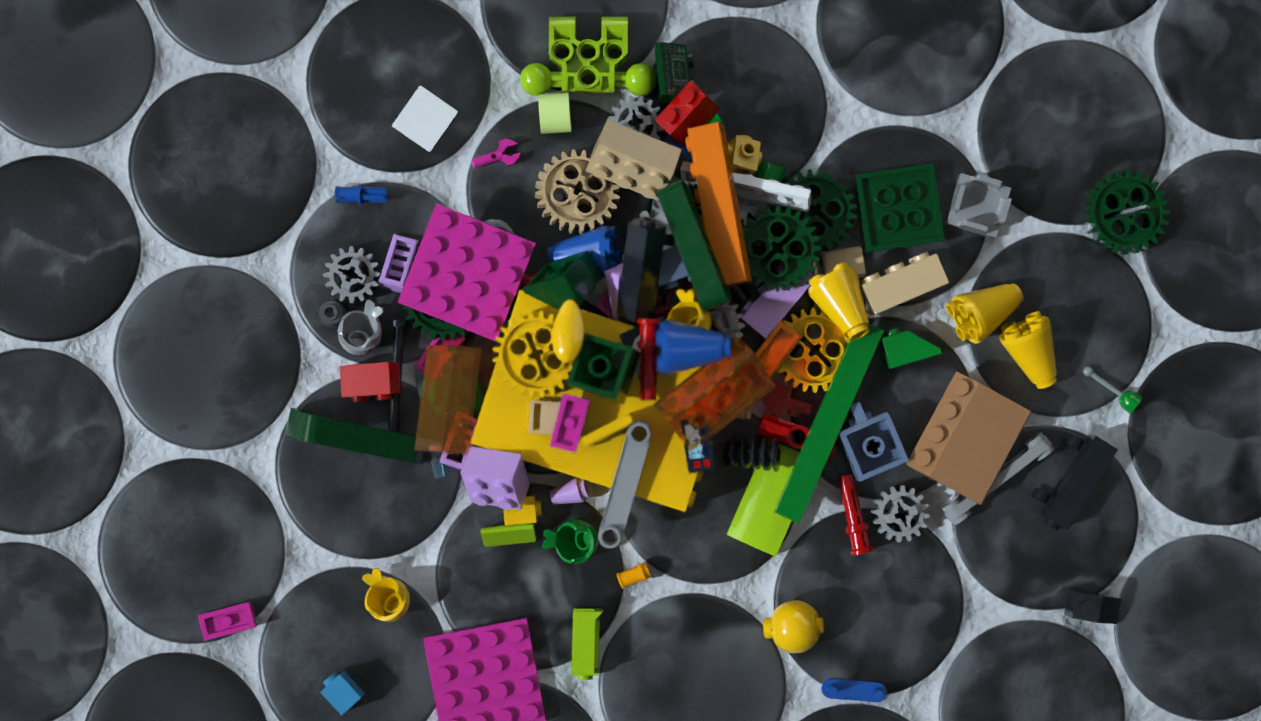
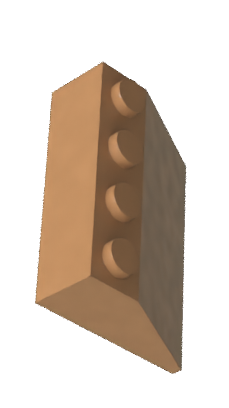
[906,371,1031,505]

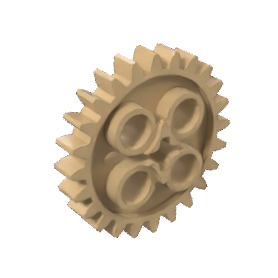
[535,150,620,234]

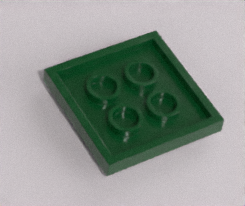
[854,163,945,253]

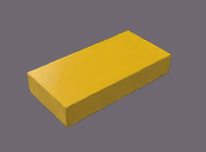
[580,413,633,447]

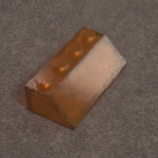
[654,338,776,452]
[414,345,481,457]

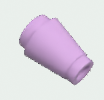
[550,477,590,505]

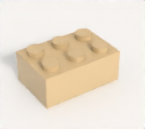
[586,119,682,201]
[860,252,949,317]

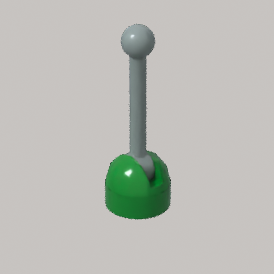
[1083,366,1143,414]

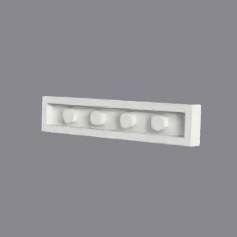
[680,161,811,212]

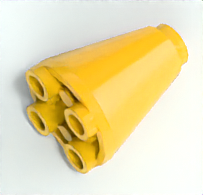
[808,262,869,341]
[946,283,1023,344]
[999,311,1057,389]

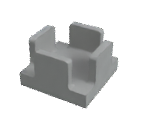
[945,173,1012,239]

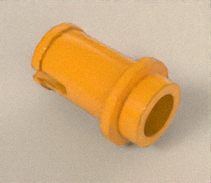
[616,562,652,589]

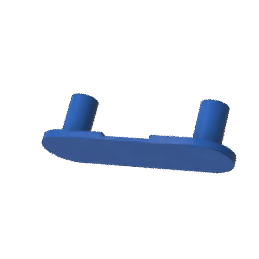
[821,679,887,702]

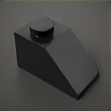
[1064,589,1122,624]

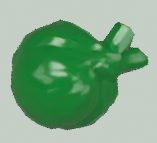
[542,519,599,564]

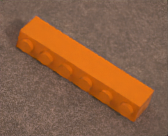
[685,122,752,286]

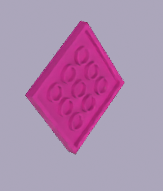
[398,203,536,342]
[423,617,547,721]

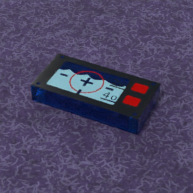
[680,416,715,473]

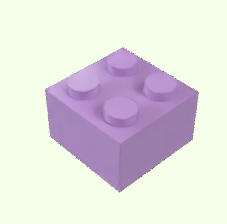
[461,447,530,510]

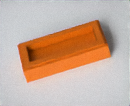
[749,320,803,378]

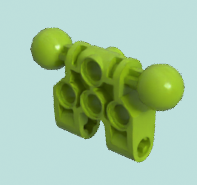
[519,16,657,96]

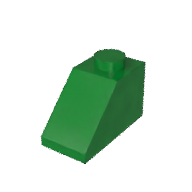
[879,328,942,369]

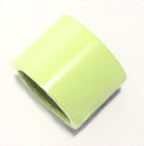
[538,92,571,134]

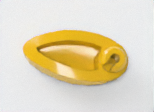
[552,300,584,363]

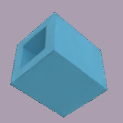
[320,671,365,716]

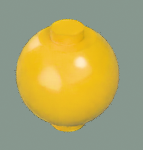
[763,600,824,653]

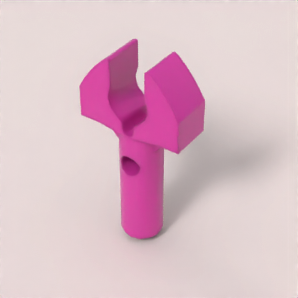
[471,139,521,168]

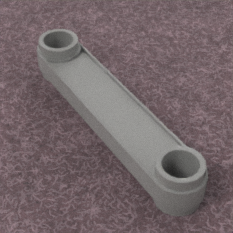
[598,420,652,549]
[941,432,1054,525]

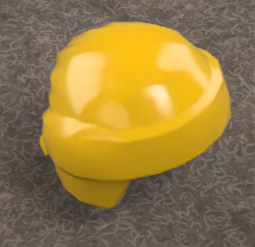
[667,289,712,330]
[362,567,410,622]

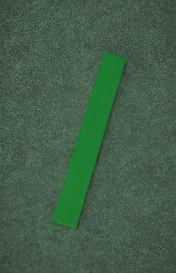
[774,323,884,523]

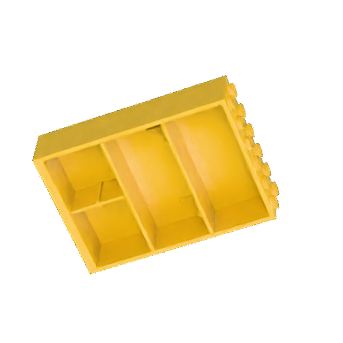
[470,290,737,512]

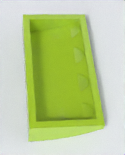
[726,439,800,557]

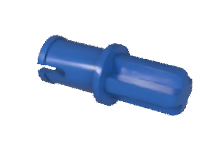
[334,184,388,205]

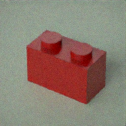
[655,81,720,147]
[340,362,401,402]

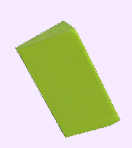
[481,523,536,547]

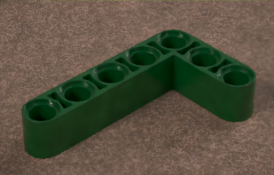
[657,179,731,312]
[285,408,428,465]

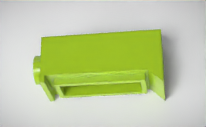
[572,608,603,680]

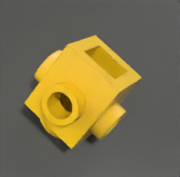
[727,135,762,175]

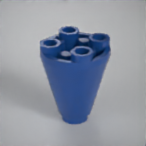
[547,226,623,278]
[656,320,731,374]

